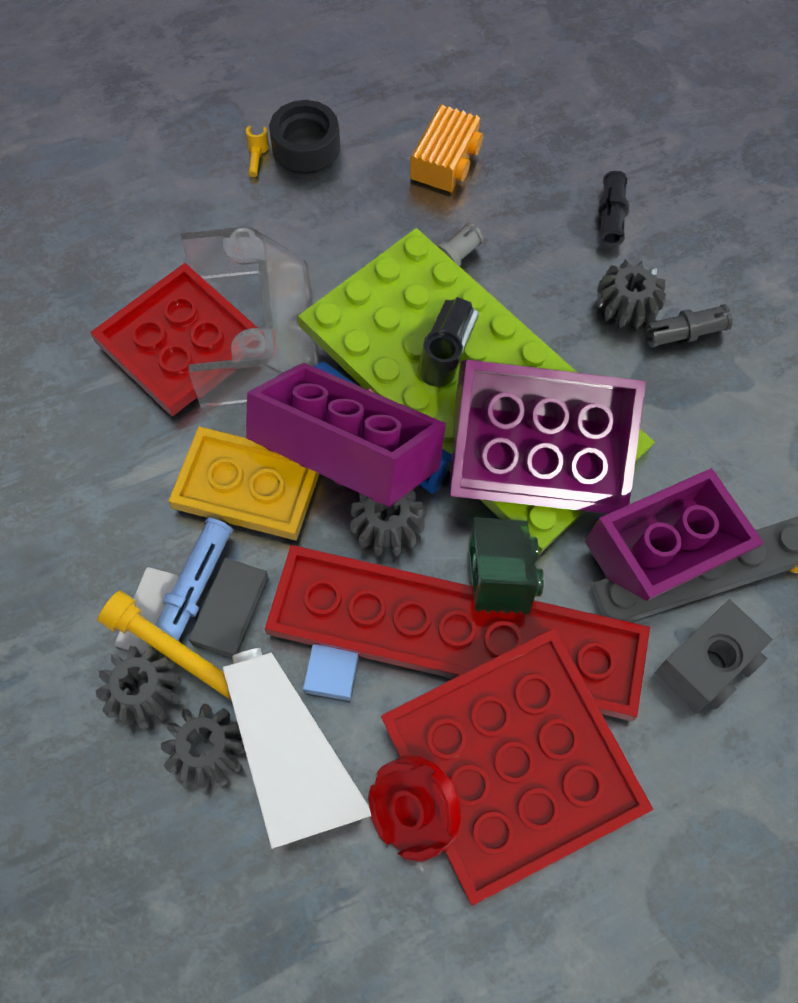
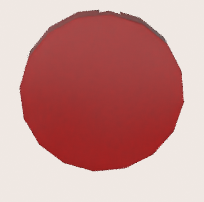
[368,755,461,862]

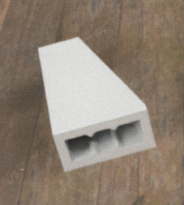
[223,648,371,848]

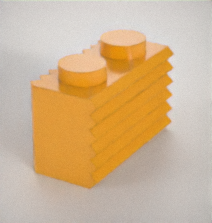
[410,104,483,192]

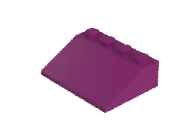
[449,359,646,514]

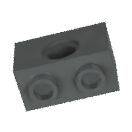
[655,599,773,713]

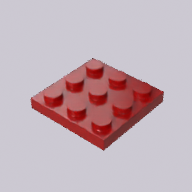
[90,263,266,417]

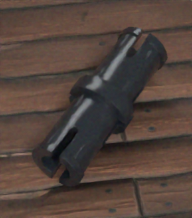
[598,171,629,246]

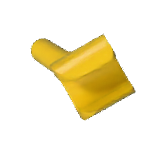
[245,126,269,178]

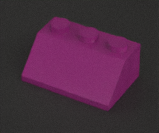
[585,468,764,601]

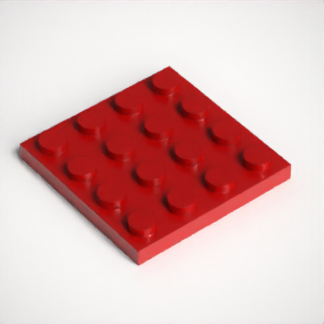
[381,628,654,906]

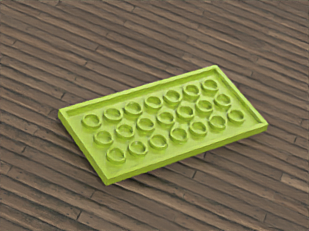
[298,228,655,556]

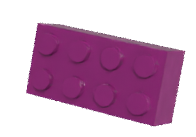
[246,363,446,507]

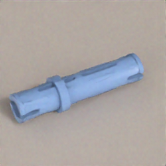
[155,517,233,640]

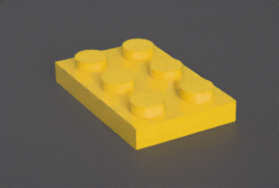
[168,426,319,541]

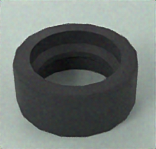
[269,100,340,173]

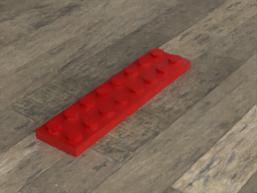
[265,545,650,721]

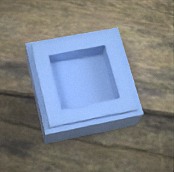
[303,644,359,701]

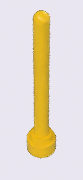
[97,590,232,701]

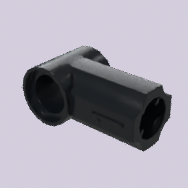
[418,297,479,387]

